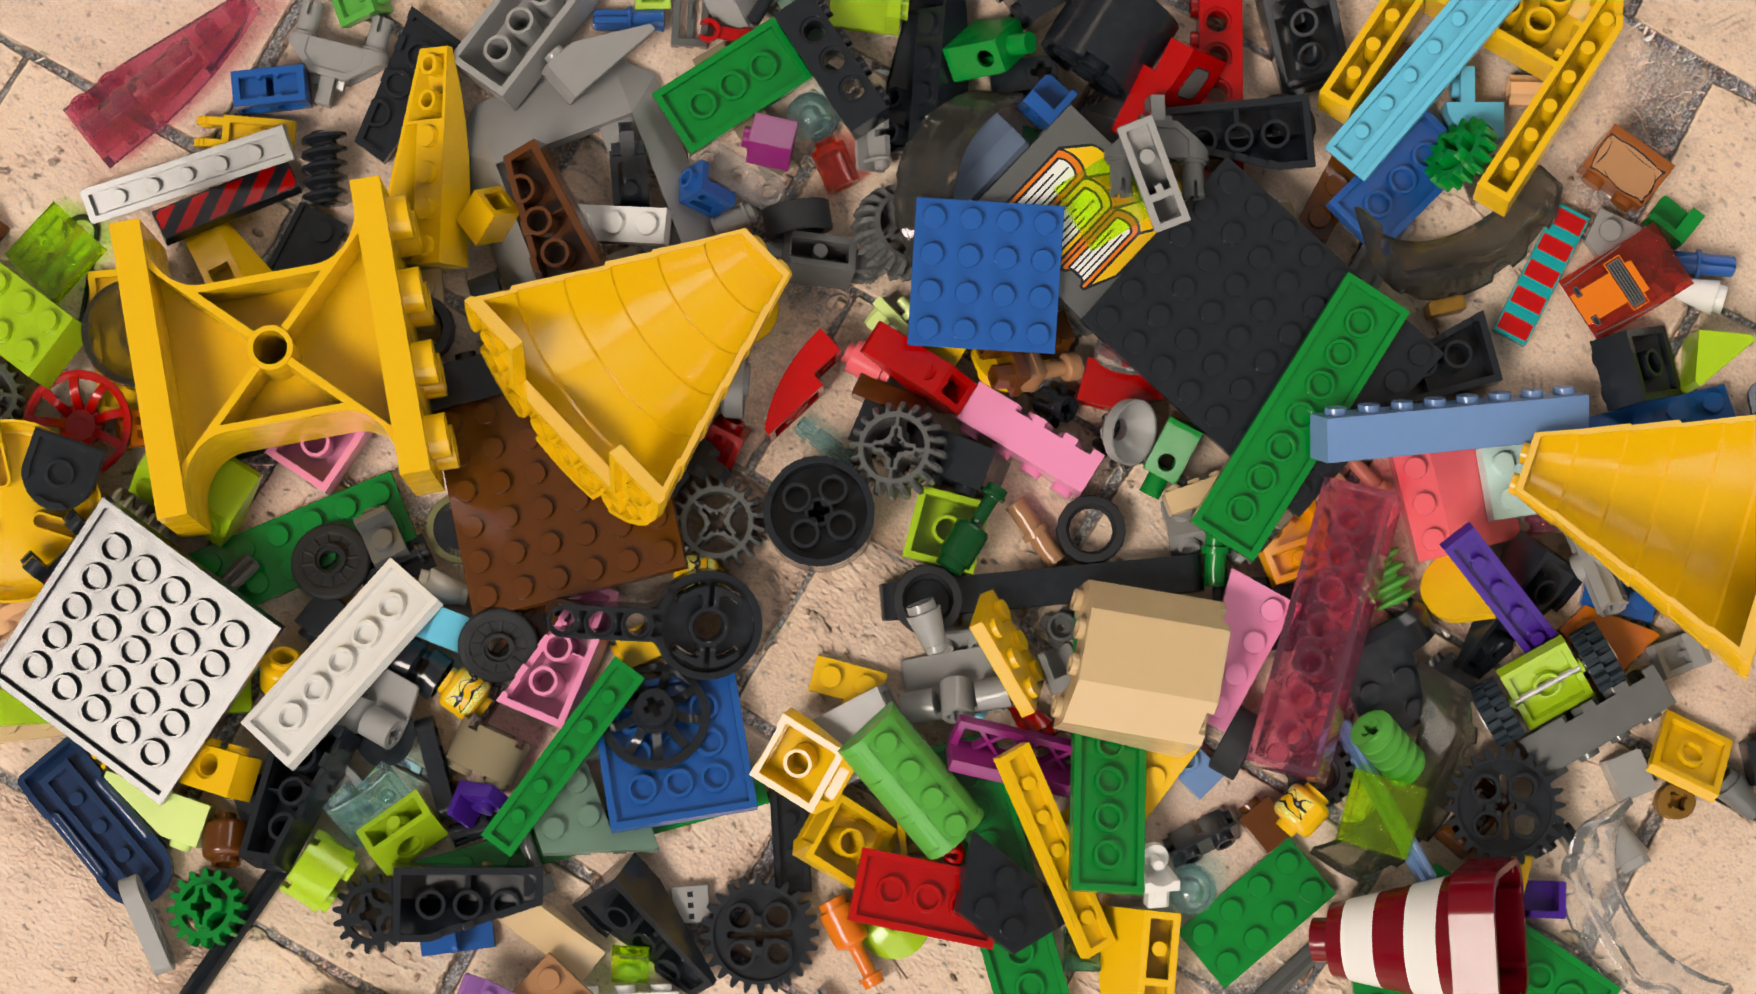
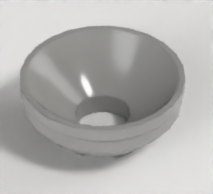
[1100,399,1157,466]

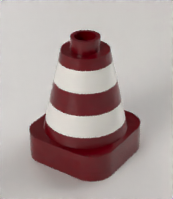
[1309,858,1529,994]

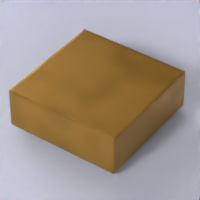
[1423,295,1467,320]

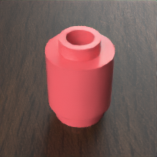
[841,338,890,383]

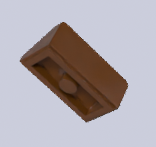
[852,373,928,415]

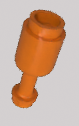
[818,893,885,990]

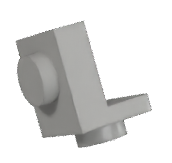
[1160,501,1205,556]
[1645,632,1712,681]

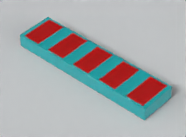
[1491,202,1590,347]

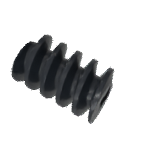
[301,130,348,208]

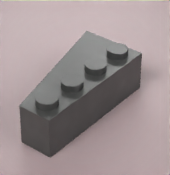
[1514,664,1677,779]

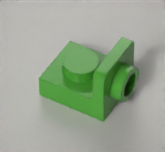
[331,0,394,28]

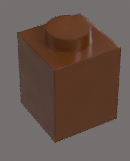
[1236,795,1289,854]

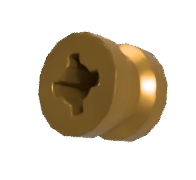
[1653,783,1696,819]

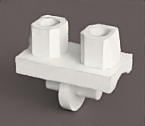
[1143,842,1180,909]

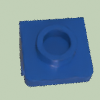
[679,159,736,218]

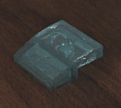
[322,761,411,848]

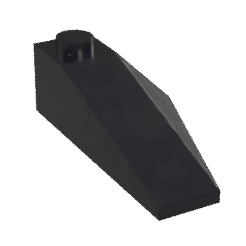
[572,852,717,994]
[391,863,543,942]

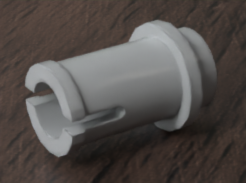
[710,202,759,235]

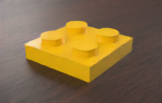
[1646,709,1733,803]

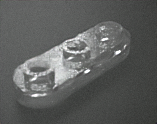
[688,141,787,209]

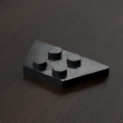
[954,830,1065,954]

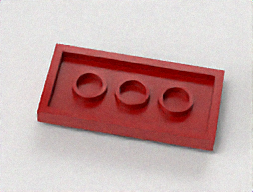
[847,847,994,950]

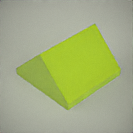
[1680,329,1756,394]

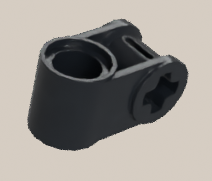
[989,56,1058,101]

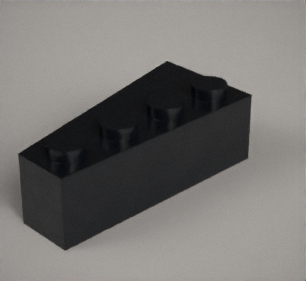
[238,725,362,874]

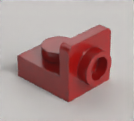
[705,414,752,471]

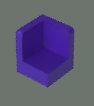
[1524,880,1566,919]

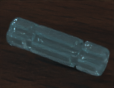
[794,417,857,468]

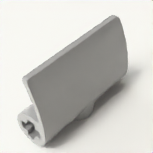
[899,646,1014,724]
[335,668,419,750]

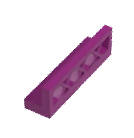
[945,714,1071,798]

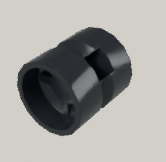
[387,637,454,700]

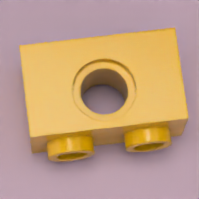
[180,737,262,803]

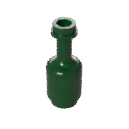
[936,481,1008,576]

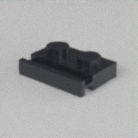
[267,201,349,271]

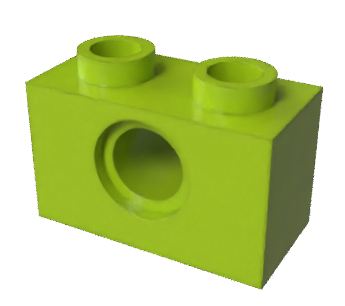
[355,789,449,876]

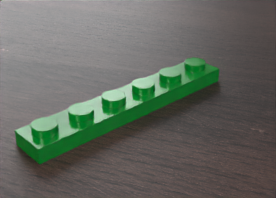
[481,656,645,857]

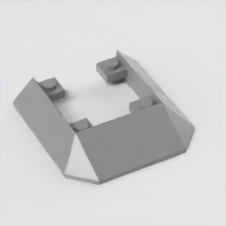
[466,60,716,290]

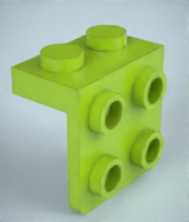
[829,0,910,36]

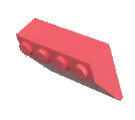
[1388,397,1520,564]

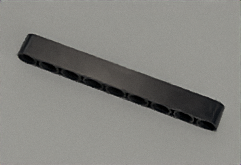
[879,554,1205,621]

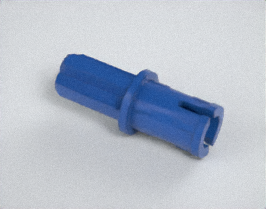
[593,6,665,32]
[1661,249,1736,278]

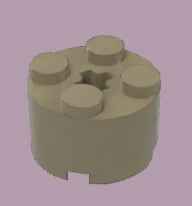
[446,716,531,791]

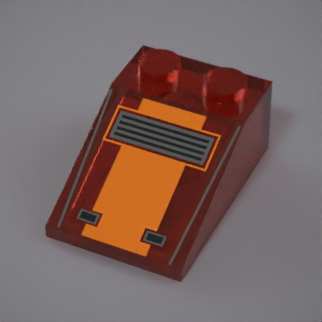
[1558,221,1694,339]

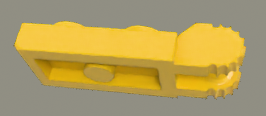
[194,115,298,151]

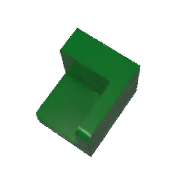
[1641,196,1705,250]

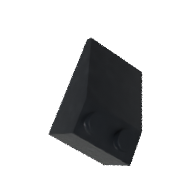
[1255,0,1347,95]

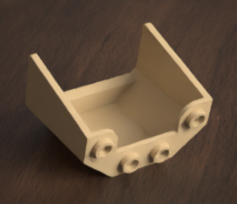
[1050,579,1231,758]

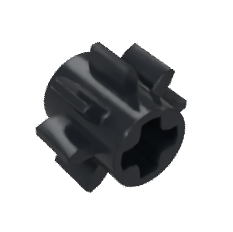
[1033,381,1078,429]

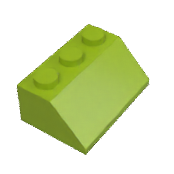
[128,453,263,547]

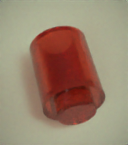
[811,137,861,195]

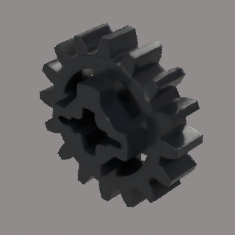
[332,873,400,954]

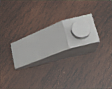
[541,24,655,105]
[1116,114,1191,233]

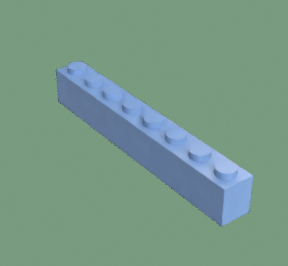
[1310,385,1589,463]

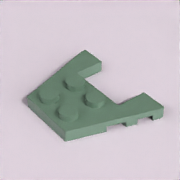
[533,743,659,856]

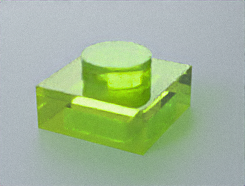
[611,945,649,984]

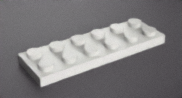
[240,557,444,771]

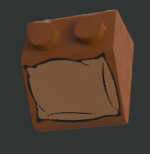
[1576,123,1675,214]

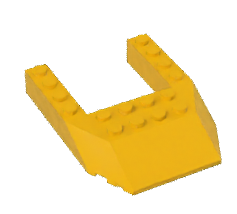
[1317,0,1624,217]

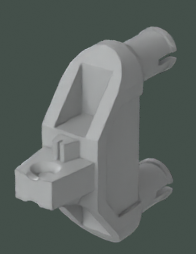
[287,0,395,109]

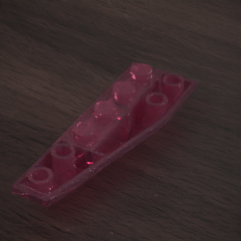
[63,0,260,168]

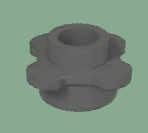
[1040,607,1074,649]

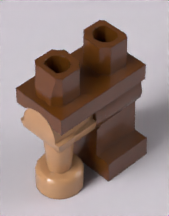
[976,311,1083,397]

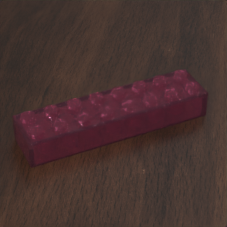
[1246,476,1403,785]

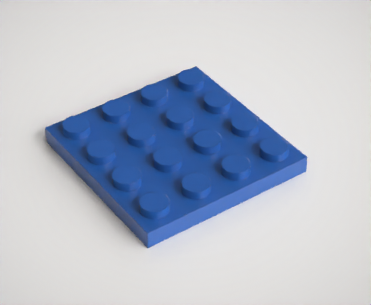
[907,197,1065,354]
[589,672,758,834]

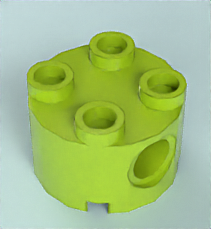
[278,828,359,914]

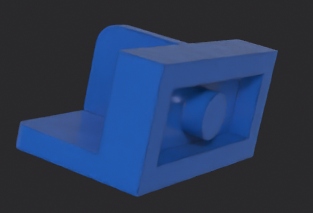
[1015,75,1079,132]
[420,920,496,957]

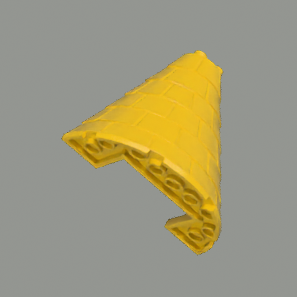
[464,228,792,526]
[1508,414,1756,679]

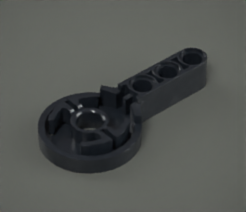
[543,568,762,680]

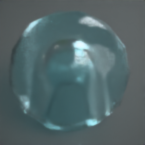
[786,92,836,142]
[1169,864,1217,915]

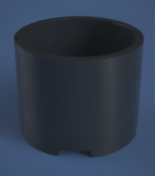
[1040,0,1179,103]
[763,456,875,573]

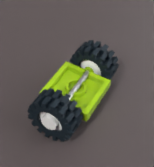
[1467,621,1627,748]

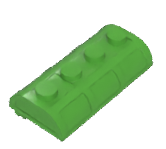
[837,701,985,860]

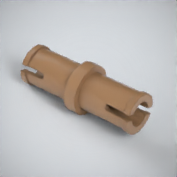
[1005,496,1066,568]

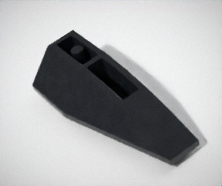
[882,0,969,159]

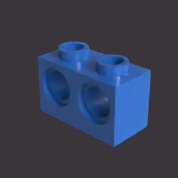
[230,64,313,116]

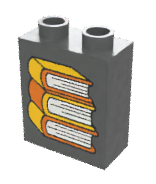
[976,104,1157,336]

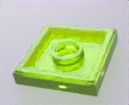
[1053,158,1148,252]
[1336,769,1429,861]

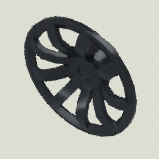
[603,663,710,770]

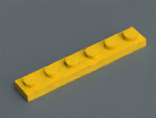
[993,742,1116,959]

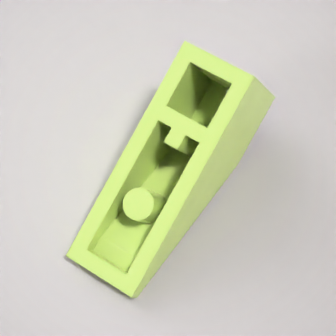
[104,770,217,852]

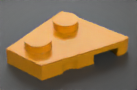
[1258,500,1340,588]

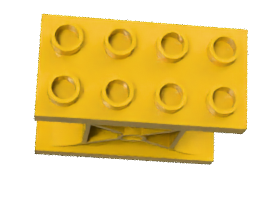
[109,175,460,539]

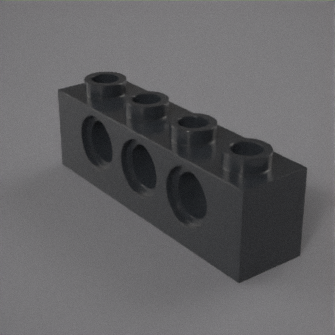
[773,0,892,141]

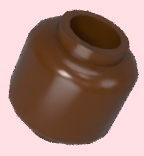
[202,812,248,868]

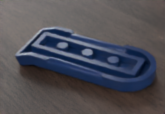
[17,736,174,904]

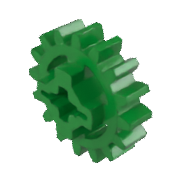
[1424,116,1498,192]
[166,868,249,949]

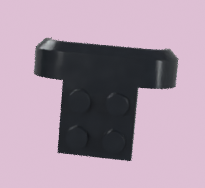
[1291,597,1438,731]

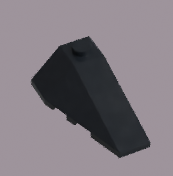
[1165,94,1316,171]
[1455,529,1582,680]

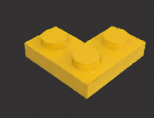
[808,655,888,704]

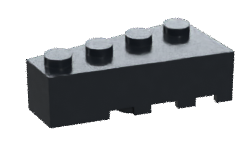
[1405,310,1503,404]
[848,399,1010,499]

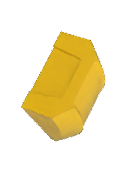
[749,707,854,814]
[792,794,898,889]

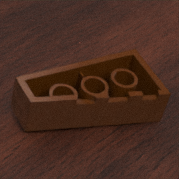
[503,139,608,280]

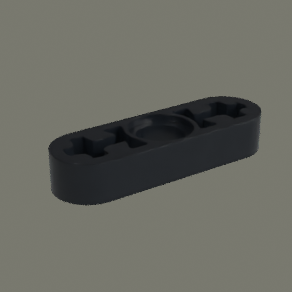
[414,715,455,823]

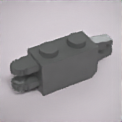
[764,230,878,290]

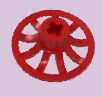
[24,370,132,474]

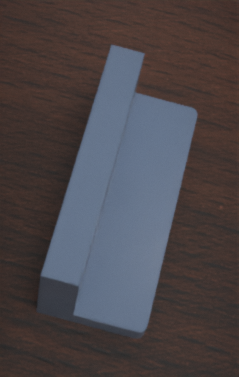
[914,105,1029,201]

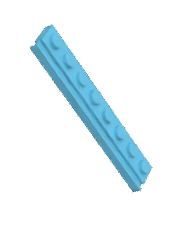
[1324,0,1522,183]

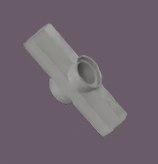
[1565,535,1629,617]

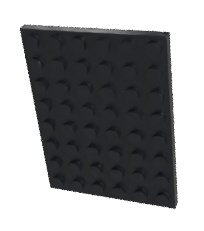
[1079,156,1444,518]

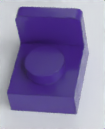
[447,780,509,829]

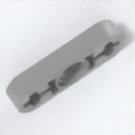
[118,873,176,976]

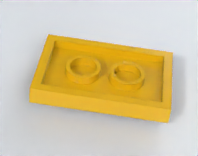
[969,589,1045,718]

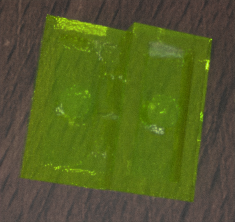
[5,201,107,303]

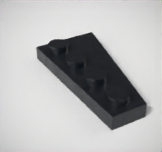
[354,6,461,164]

